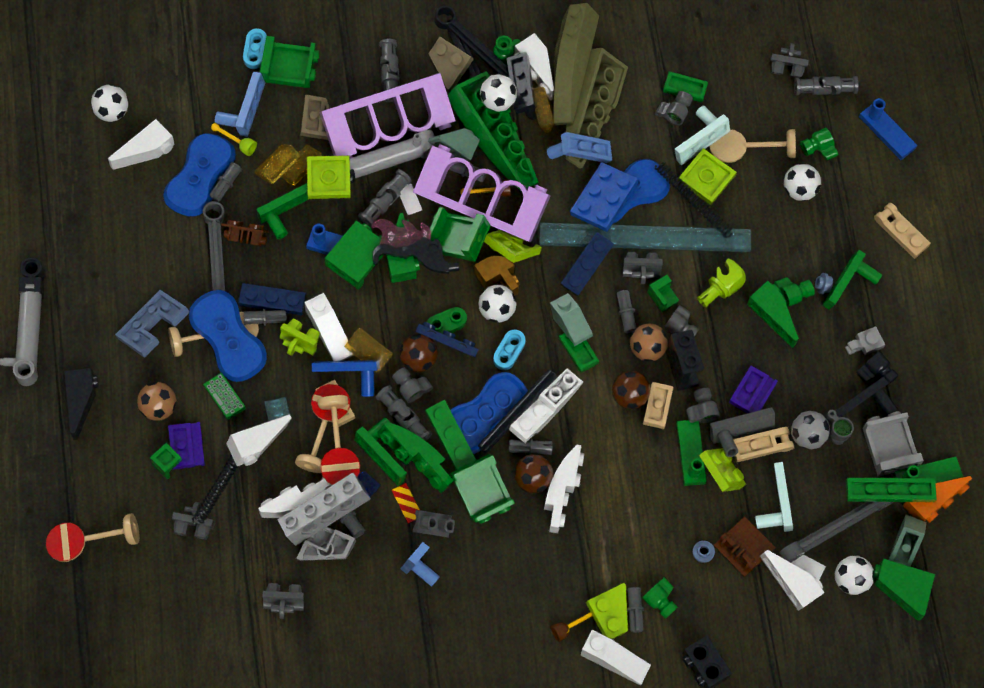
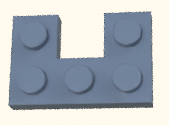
[115,290,189,358]

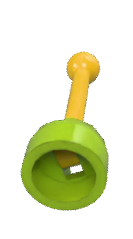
[211,123,257,156]

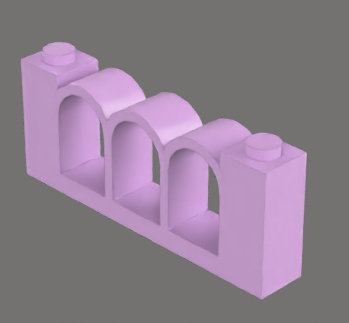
[319,73,456,158]
[413,144,550,242]

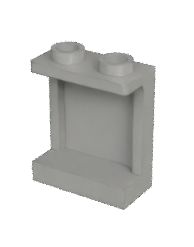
[863,411,924,477]

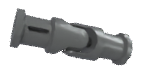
[379,39,401,102]
[794,76,858,95]
[358,169,412,228]
[376,385,432,441]

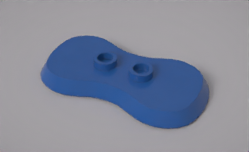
[163,133,236,216]
[582,159,670,223]
[189,290,267,382]
[450,372,528,454]

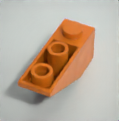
[903,476,972,523]

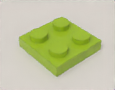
[678,148,737,205]
[307,156,351,199]
[699,448,747,492]

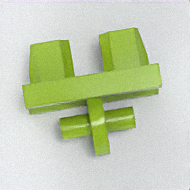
[280,318,320,356]

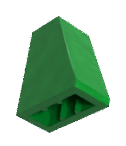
[874,558,935,621]

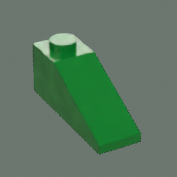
[747,281,799,348]

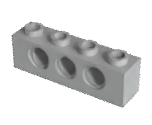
[277,473,371,546]

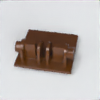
[221,220,269,246]
[713,516,776,577]

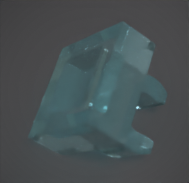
[264,397,289,421]

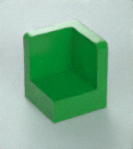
[647,275,679,312]
[150,443,182,479]

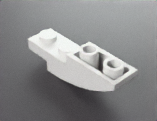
[509,369,583,443]
[544,445,584,533]
[258,477,332,518]

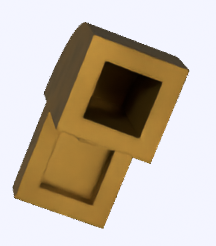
[474,256,520,296]

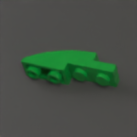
[378,422,454,493]

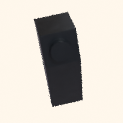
[65,368,99,440]

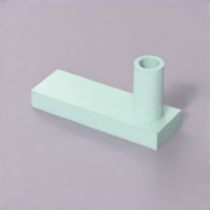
[675,106,730,166]
[755,462,793,532]

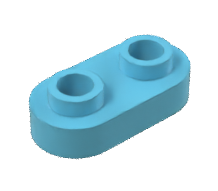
[243,29,267,69]
[493,330,525,370]

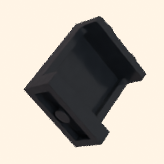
[666,330,704,391]

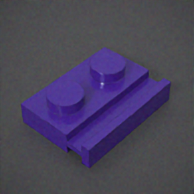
[729,366,778,413]
[168,422,205,470]

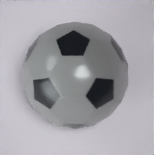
[791,411,830,450]

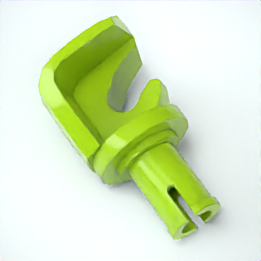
[697,258,746,308]

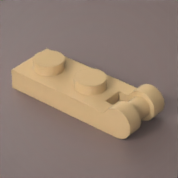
[874,203,931,259]
[733,427,794,463]

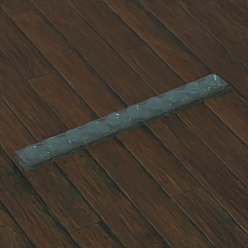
[540,223,751,252]

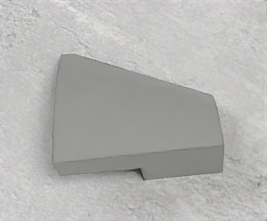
[297,527,356,561]

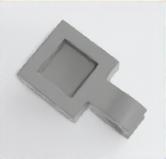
[845,327,885,355]

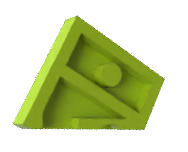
[484,230,542,263]
[586,583,628,639]

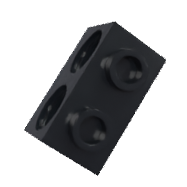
[682,636,732,688]

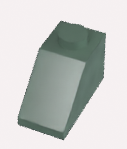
[428,128,480,161]
[550,293,593,346]
[889,515,927,567]

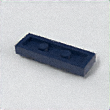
[560,232,614,297]
[238,283,306,315]
[415,322,479,357]

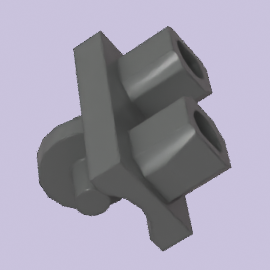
[770,43,809,79]
[623,252,663,284]
[172,502,215,540]
[413,510,455,538]
[263,583,304,619]

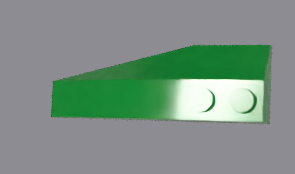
[448,71,539,192]

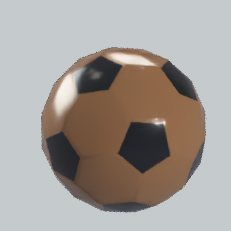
[630,323,668,362]
[137,382,177,421]

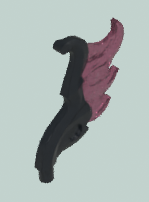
[371,219,459,274]

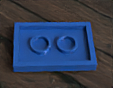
[570,162,638,232]

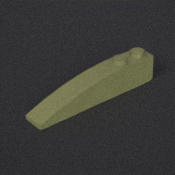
[553,3,599,125]
[566,48,628,168]

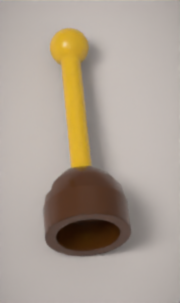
[460,180,511,197]
[550,612,593,642]

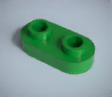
[427,307,467,334]

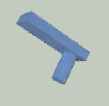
[215,72,265,137]
[547,132,612,163]
[400,542,440,587]

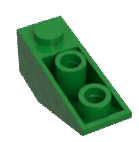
[387,213,420,283]

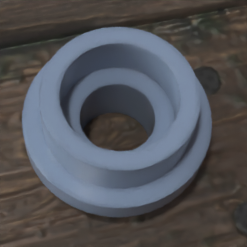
[815,273,833,294]
[692,541,715,563]

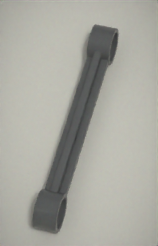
[203,201,225,291]
[779,502,893,563]

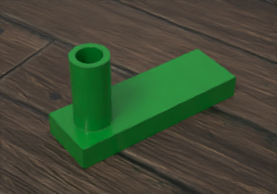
[256,183,309,239]
[822,250,882,310]
[354,418,407,486]
[676,420,706,486]
[893,457,963,483]

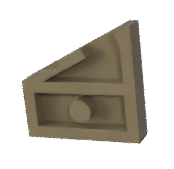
[428,37,473,91]
[300,95,329,140]

